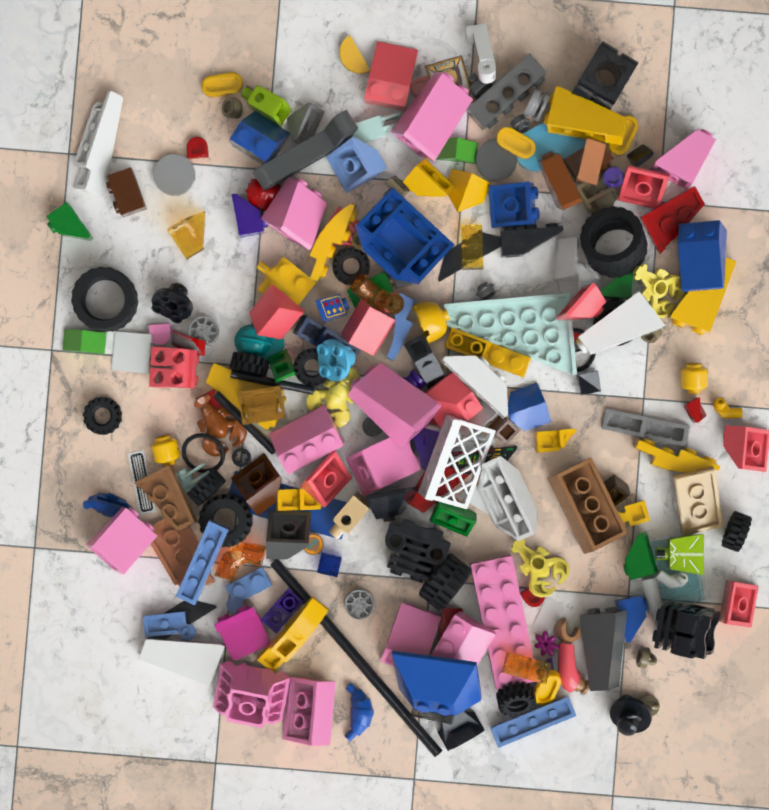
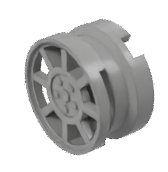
[523,88,551,121]
[189,316,219,346]
[345,589,374,619]

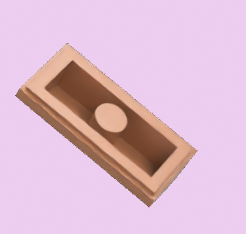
[576,138,606,185]

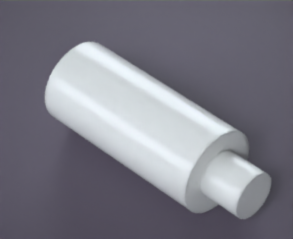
[641,577,663,620]

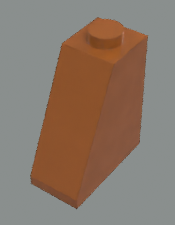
[537,151,583,210]

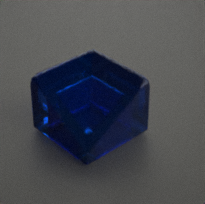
[317,552,342,577]

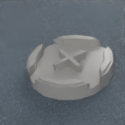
[153,154,195,196]

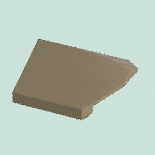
[576,171,619,214]

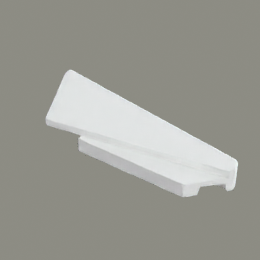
[73,91,123,197]

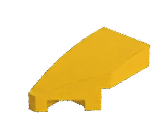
[534,429,576,453]

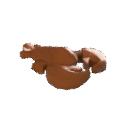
[194,394,247,456]

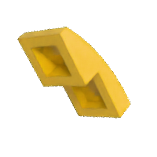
[276,489,321,511]

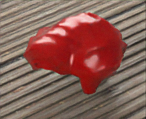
[245,178,282,211]

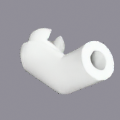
[655,570,688,589]

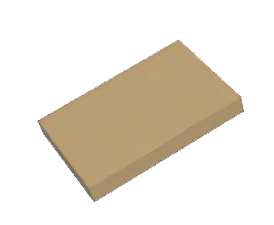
[673,467,723,536]

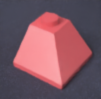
[556,283,606,321]
[425,372,483,430]
[723,425,769,472]

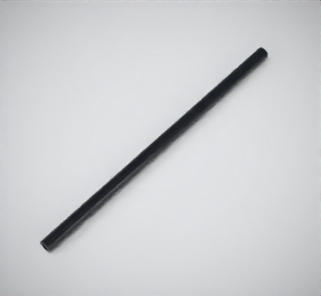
[270,559,443,757]

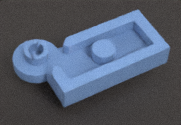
[225,567,272,614]
[143,611,196,641]

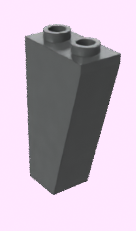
[579,607,627,691]

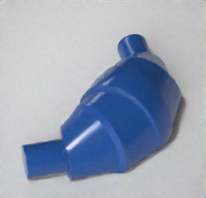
[83,492,139,518]
[344,683,374,741]

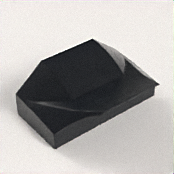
[437,710,485,751]

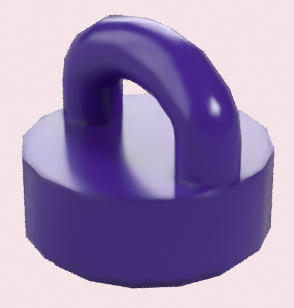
[603,166,624,188]

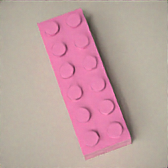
[470,555,538,690]

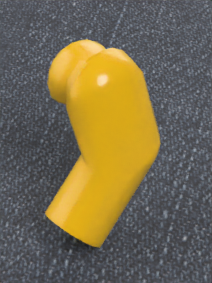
[713,398,742,419]

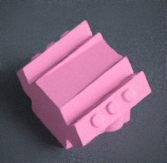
[213,660,290,728]

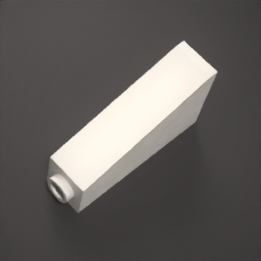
[577,291,665,355]
[137,638,226,686]

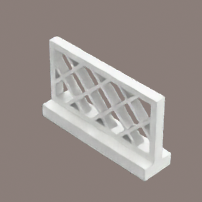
[418,414,495,509]

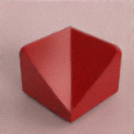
[683,397,707,423]

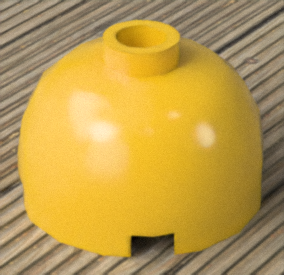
[412,301,450,344]

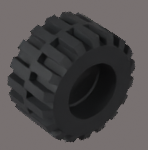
[198,494,253,547]
[419,553,471,611]

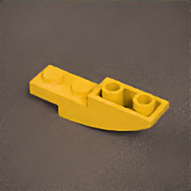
[309,203,359,281]
[444,328,532,378]
[634,438,720,473]
[257,596,329,672]

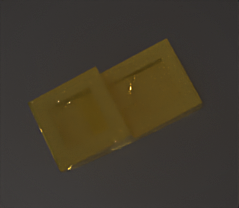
[461,224,484,270]

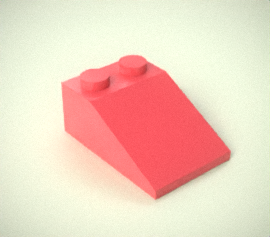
[364,41,418,111]

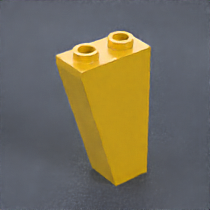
[544,86,626,145]
[668,258,736,335]
[206,363,287,431]

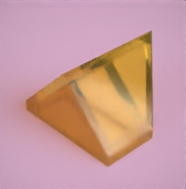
[167,211,206,259]

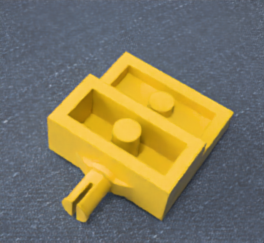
[256,257,316,305]

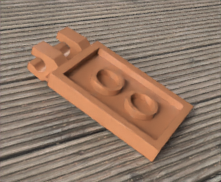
[151,518,216,587]

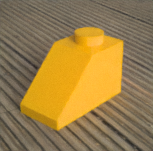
[403,158,455,197]

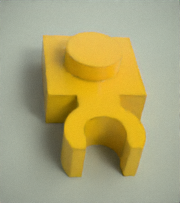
[618,500,650,527]

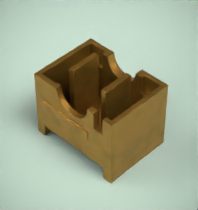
[237,385,286,425]

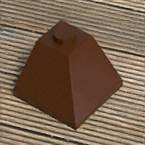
[231,453,282,516]

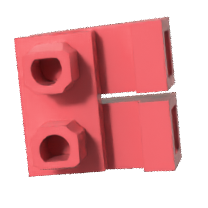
[149,346,200,388]

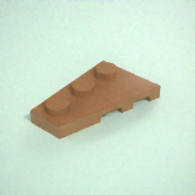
[134,464,198,531]

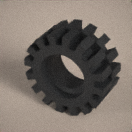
[332,247,370,286]
[293,348,328,386]
[229,352,270,377]
[83,397,122,435]
[187,469,226,507]
[721,511,752,552]
[496,681,537,717]

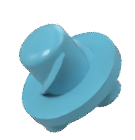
[317,339,356,381]

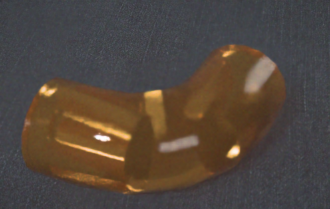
[350,274,404,315]
[215,543,266,581]

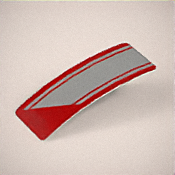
[171,330,206,356]

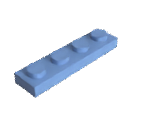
[176,519,230,605]
[490,696,576,748]

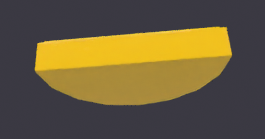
[340,35,370,74]

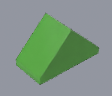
[435,137,478,164]
[63,329,107,354]

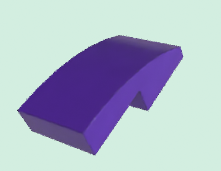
[261,588,304,634]

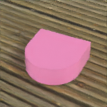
[149,323,171,346]

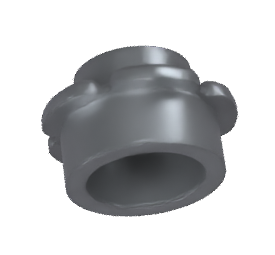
[510,114,530,133]
[476,282,496,301]

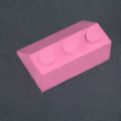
[269,404,344,474]
[431,611,496,665]
[283,676,335,746]

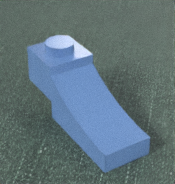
[387,293,415,361]

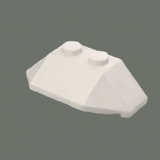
[441,355,508,419]
[478,456,537,541]

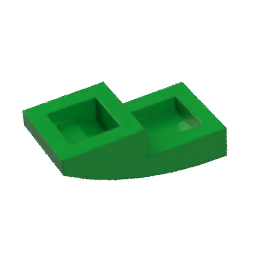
[267,349,296,383]

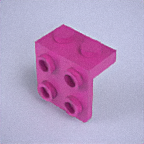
[214,604,270,660]

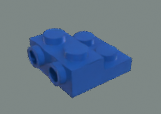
[489,181,540,228]

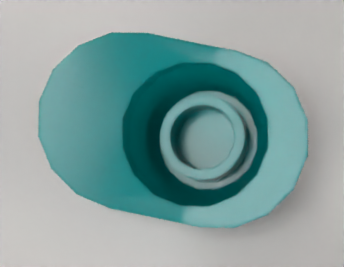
[234,325,285,360]

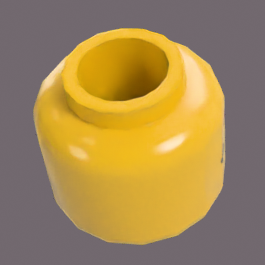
[680,363,708,394]
[151,434,181,467]

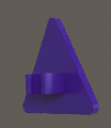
[413,428,440,470]

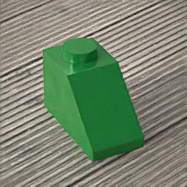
[46,202,94,241]
[623,531,658,580]

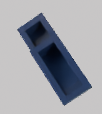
[293,315,361,357]

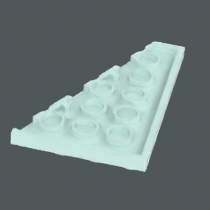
[444,293,577,375]

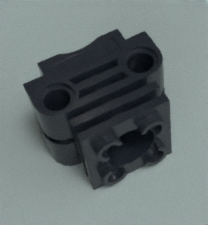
[571,41,639,110]
[385,518,451,583]
[652,601,720,659]

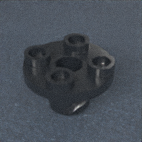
[151,283,193,323]
[610,694,652,736]

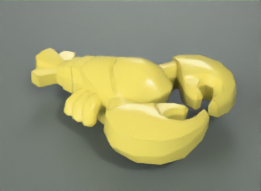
[633,264,685,318]
[306,367,360,428]
[510,539,570,598]

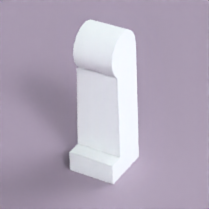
[465,23,496,83]

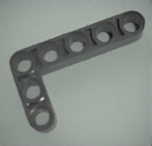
[253,110,358,191]

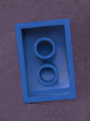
[678,220,727,292]

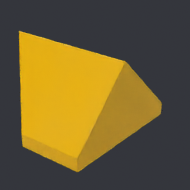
[448,169,491,212]

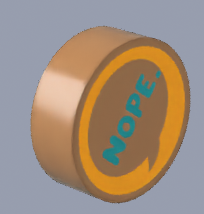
[304,534,324,555]

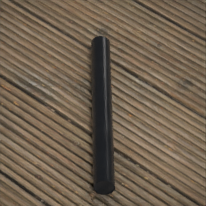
[230,370,314,395]
[213,391,276,455]

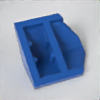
[508,383,551,432]

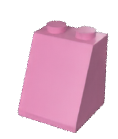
[650,129,716,190]
[261,177,327,250]
[346,438,421,496]
[85,507,157,574]
[380,603,441,666]

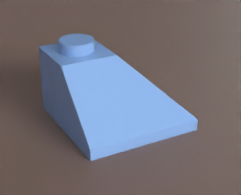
[326,137,387,193]

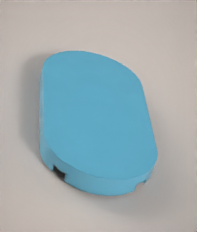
[517,123,586,172]

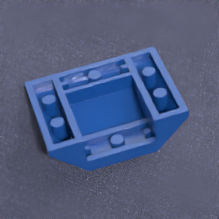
[355,188,455,284]
[392,651,482,716]

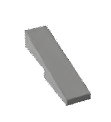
[602,408,691,447]

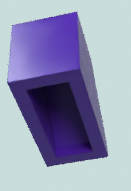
[231,194,268,238]

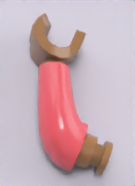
[554,617,589,695]

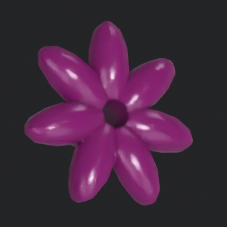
[534,631,559,657]

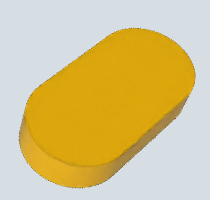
[201,72,243,98]
[608,115,639,156]
[496,127,536,159]
[534,670,561,705]

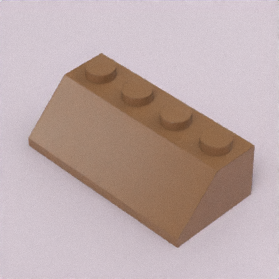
[547,458,628,554]

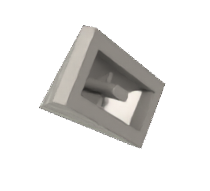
[287,103,325,144]

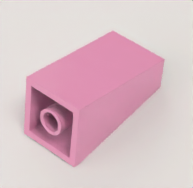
[390,71,473,161]
[347,363,441,449]

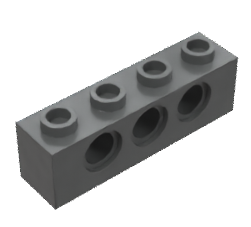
[466,54,547,130]

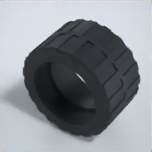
[580,206,648,278]
[71,267,139,332]

